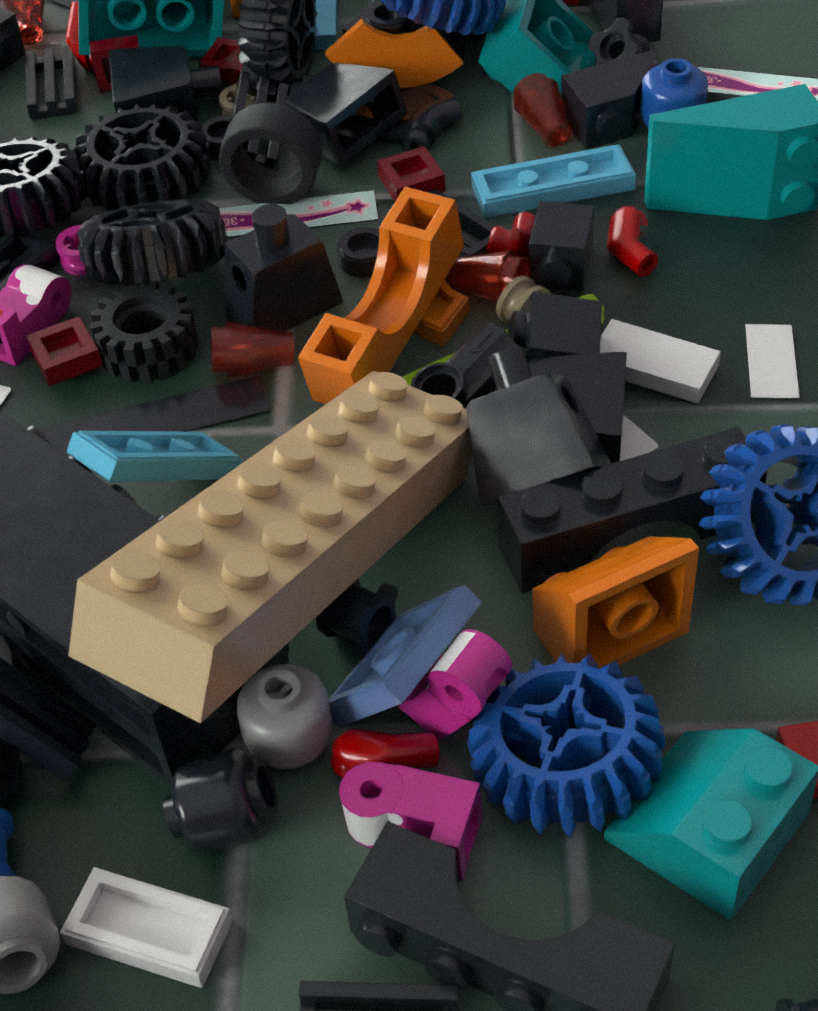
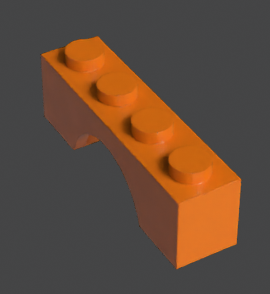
[298,187,464,404]

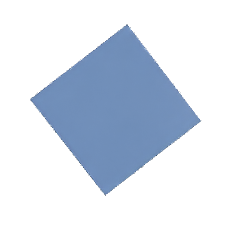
[329,585,482,727]

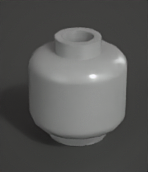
[237,663,333,770]
[0,876,60,994]

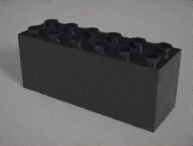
[0,412,290,788]

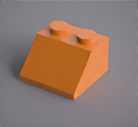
[532,536,699,669]

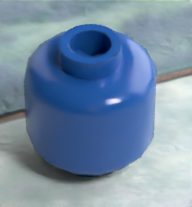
[640,58,708,128]

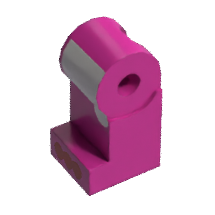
[0,264,72,366]
[397,629,513,742]
[339,762,483,881]

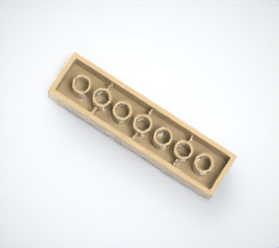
[68,371,473,723]

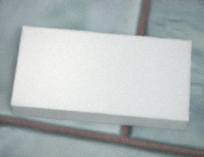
[600,319,721,404]
[60,867,233,989]

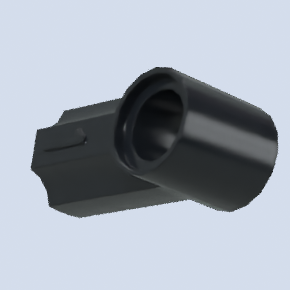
[411,322,519,409]

